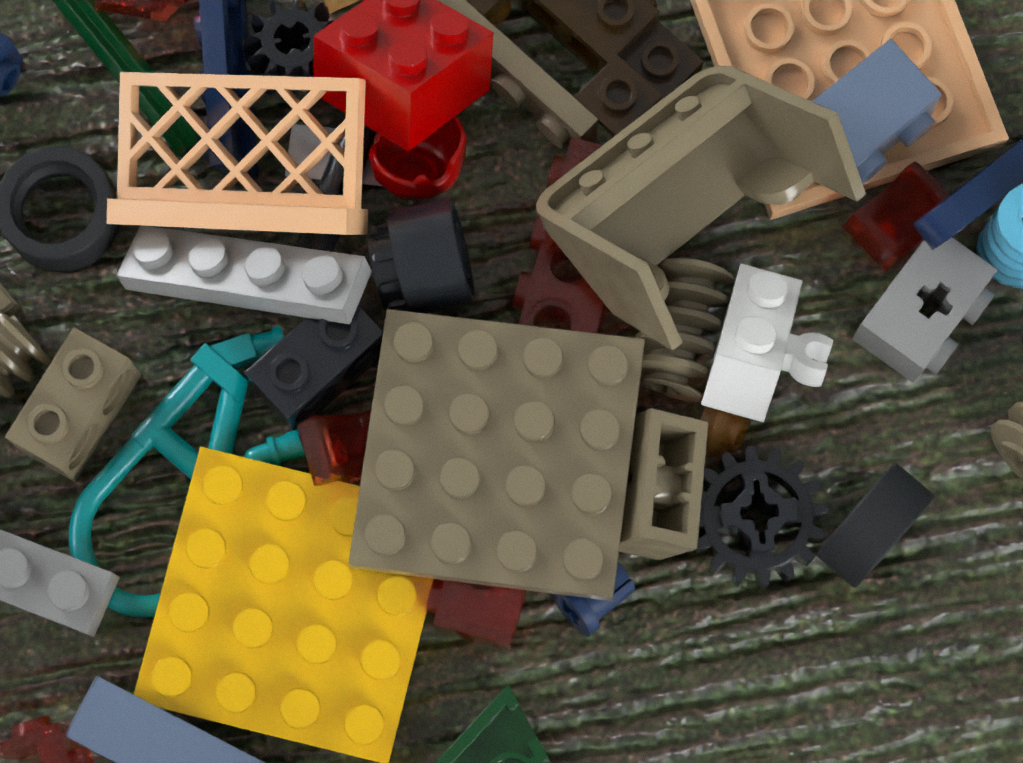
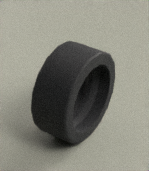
[0,147,120,272]
[816,463,935,588]

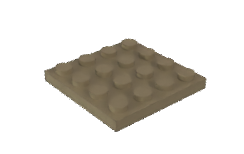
[348,309,645,601]

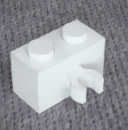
[701,263,833,422]

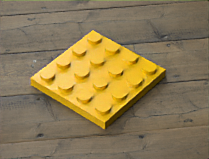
[134,446,435,763]

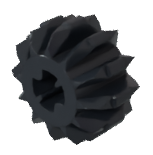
[242,0,335,98]

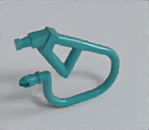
[69,325,322,618]

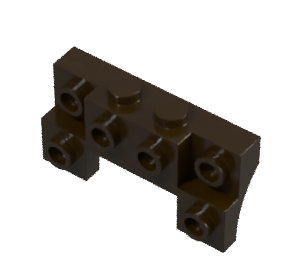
[466,0,704,138]

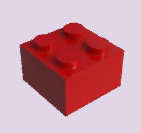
[314,0,494,152]

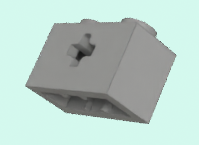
[852,237,998,383]

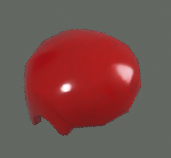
[369,116,467,200]

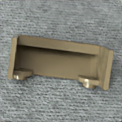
[536,66,866,351]

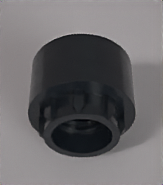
[367,197,476,314]

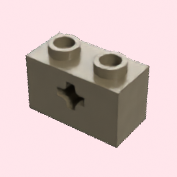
[619,408,708,560]

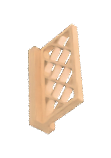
[107,72,368,235]

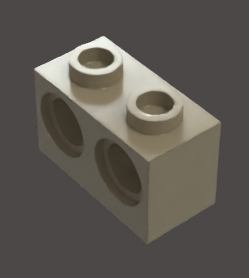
[5,327,141,483]

